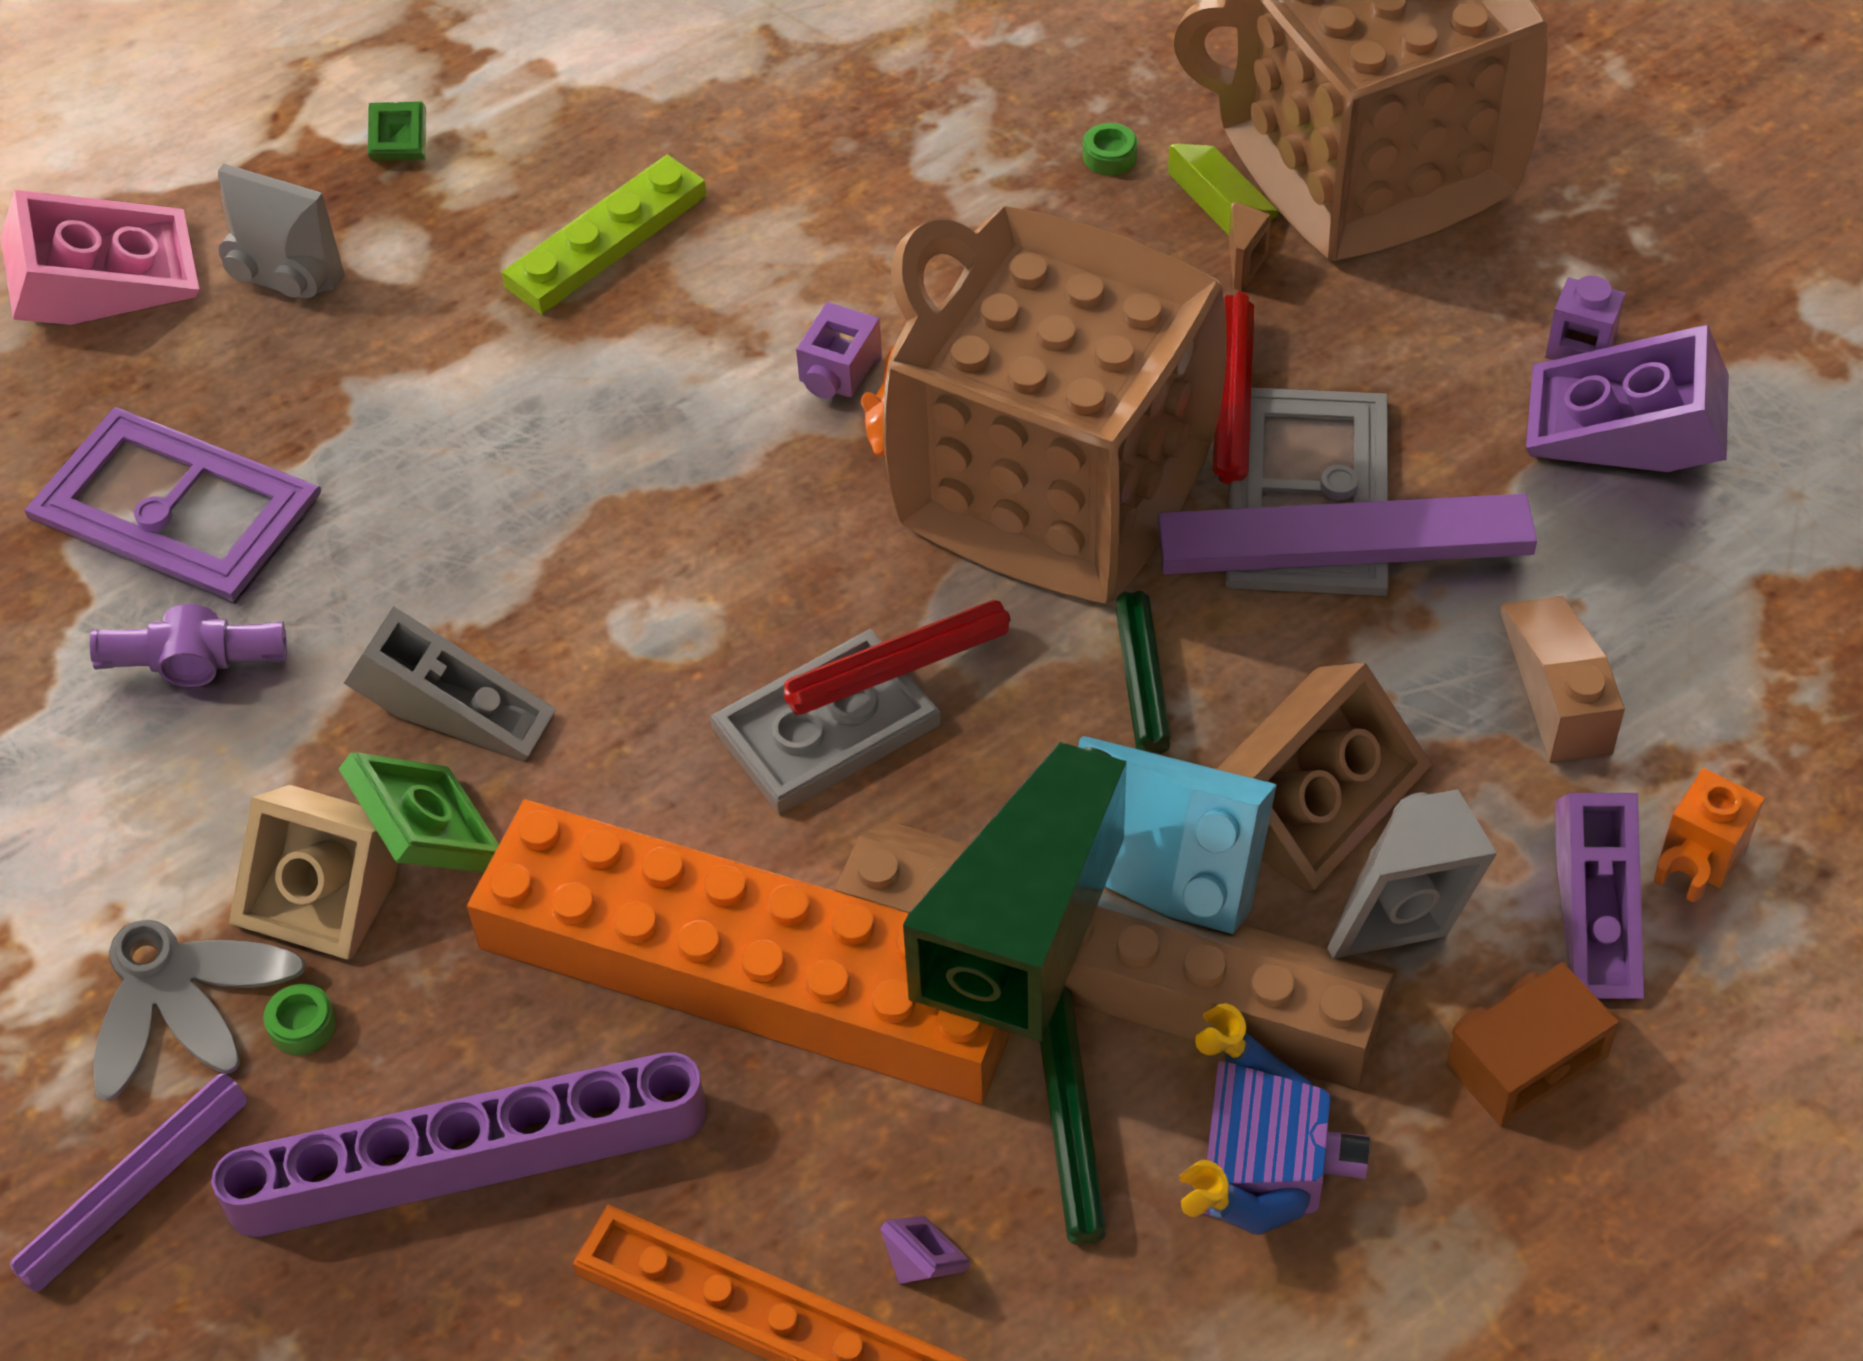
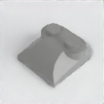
[218,163,345,298]

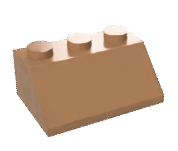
[1217,663,1432,891]

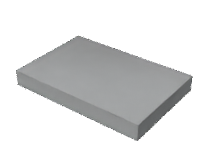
[710,628,941,815]

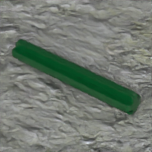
[1040,986,1106,1245]

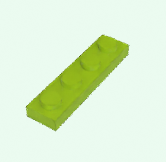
[501,154,707,315]

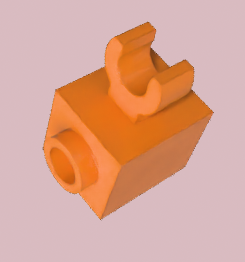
[1654,767,1765,902]

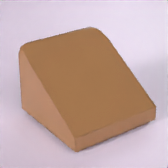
[1229,202,1271,291]

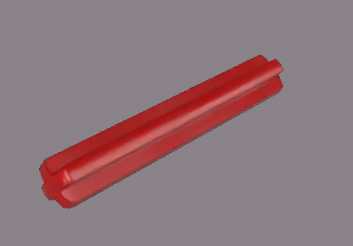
[1212,291,1254,484]
[783,600,1011,715]

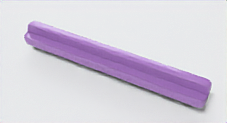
[10,1073,247,1292]

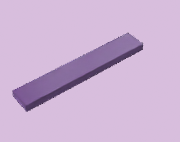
[1158,493,1537,574]

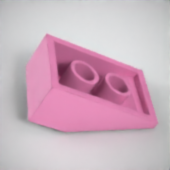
[1,189,199,325]

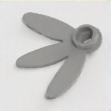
[93,920,306,1101]

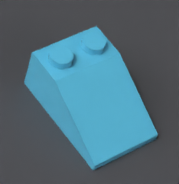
[1078,736,1277,934]

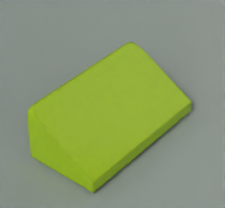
[1168,143,1278,236]

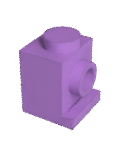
[1545,275,1626,360]
[796,302,882,399]

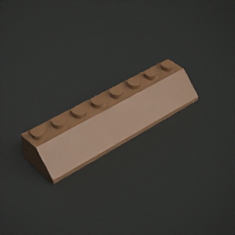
[834,820,1396,1090]

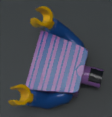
[1179,1003,1370,1235]

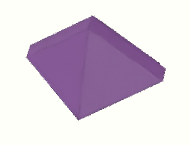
[880,1216,971,1284]

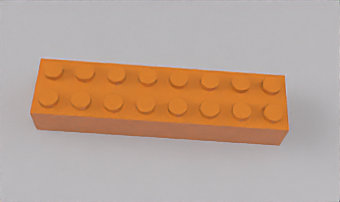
[467,799,1011,1105]

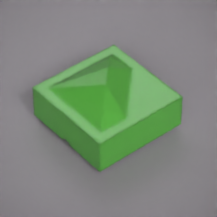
[368,101,426,161]

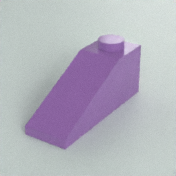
[1555,793,1644,999]

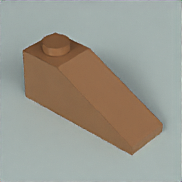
[1500,596,1625,763]

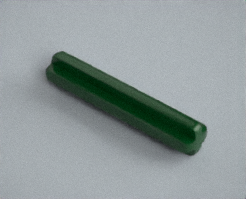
[1116,590,1171,754]

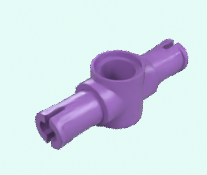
[90,604,287,687]

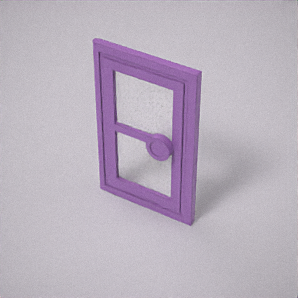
[24,407,321,602]

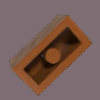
[1446,962,1619,1127]

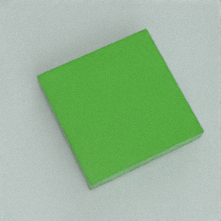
[339,752,499,873]

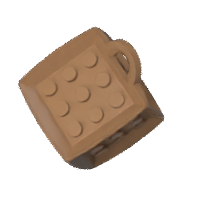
[1174,0,1548,261]
[883,206,1227,604]

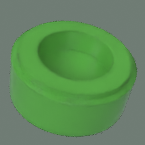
[1082,123,1138,175]
[263,984,336,1055]

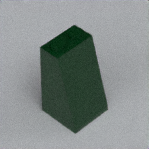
[903,742,1127,1042]

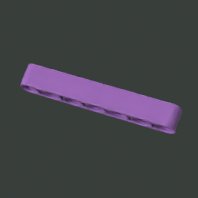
[211,1052,707,1237]

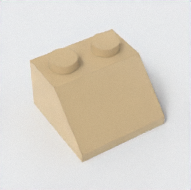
[229,785,398,960]

